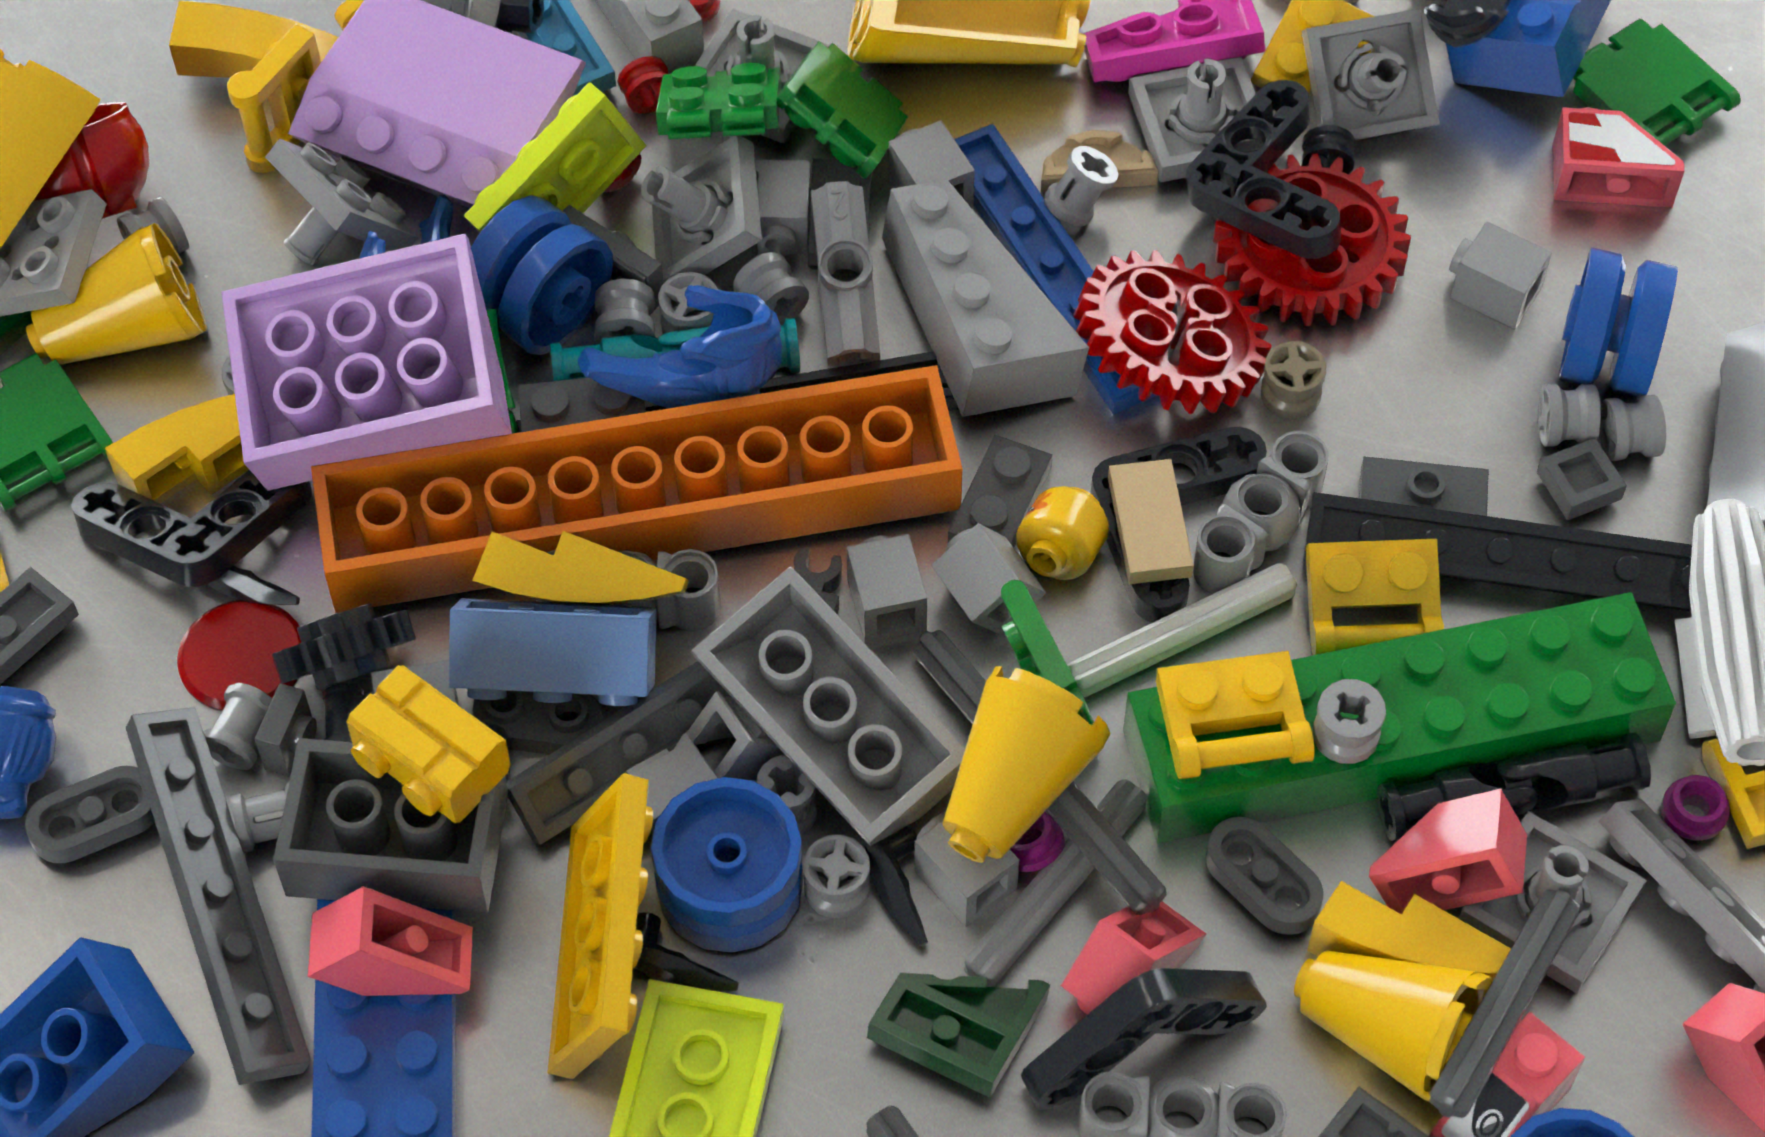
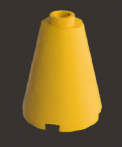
[26,223,207,365]
[942,666,1111,863]
[1294,950,1493,1104]

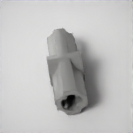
[811,181,881,367]

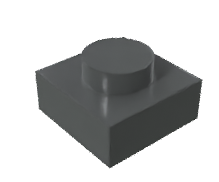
[1536,438,1627,521]
[255,683,317,776]

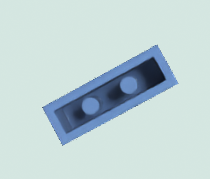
[449,598,657,706]

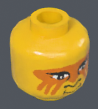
[1016,486,1109,580]

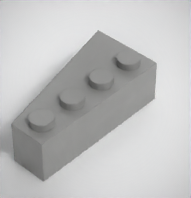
[882,180,1089,417]

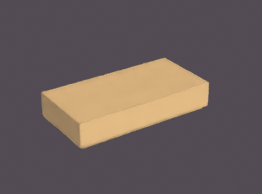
[1108,459,1194,584]

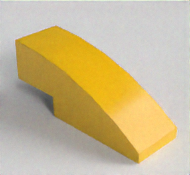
[169,0,338,78]
[105,394,249,504]
[472,531,689,605]
[1307,880,1511,996]

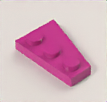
[1083,0,1266,82]

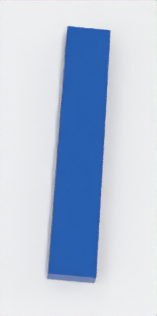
[954,123,1157,415]

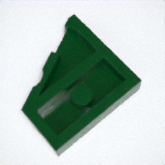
[867,973,1050,1098]

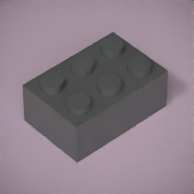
[273,738,508,913]

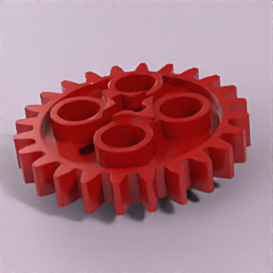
[1213,154,1411,326]
[1074,250,1271,414]

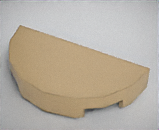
[1040,130,1159,192]

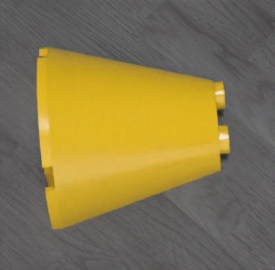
[847,0,1090,67]
[0,49,101,248]

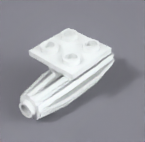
[1675,499,1765,766]

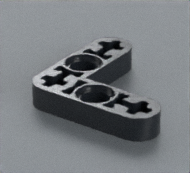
[1186,80,1341,259]
[1091,427,1267,622]
[71,470,312,587]
[1020,968,1267,1110]

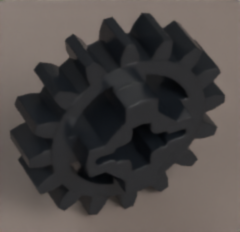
[272,603,417,690]

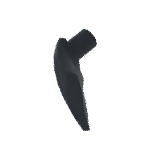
[207,566,300,605]
[865,826,928,947]
[635,912,740,991]

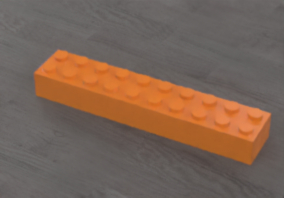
[311,365,963,613]

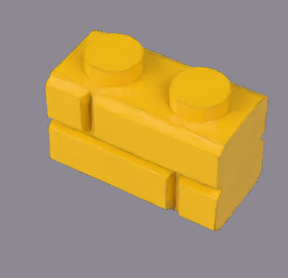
[346,665,511,824]

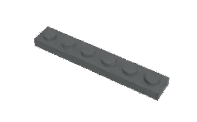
[125,707,311,1085]

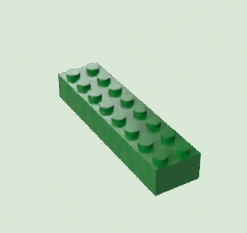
[1123,592,1676,844]

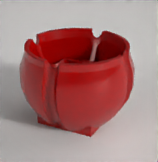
[33,102,150,219]

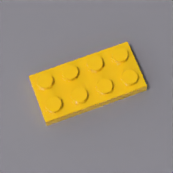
[547,773,653,1079]

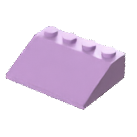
[288,0,586,208]
[221,234,512,491]

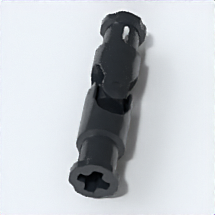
[1377,732,1651,841]

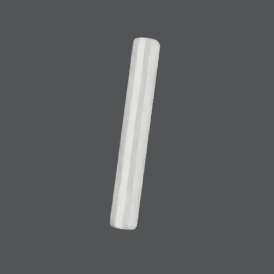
[1068,563,1297,697]

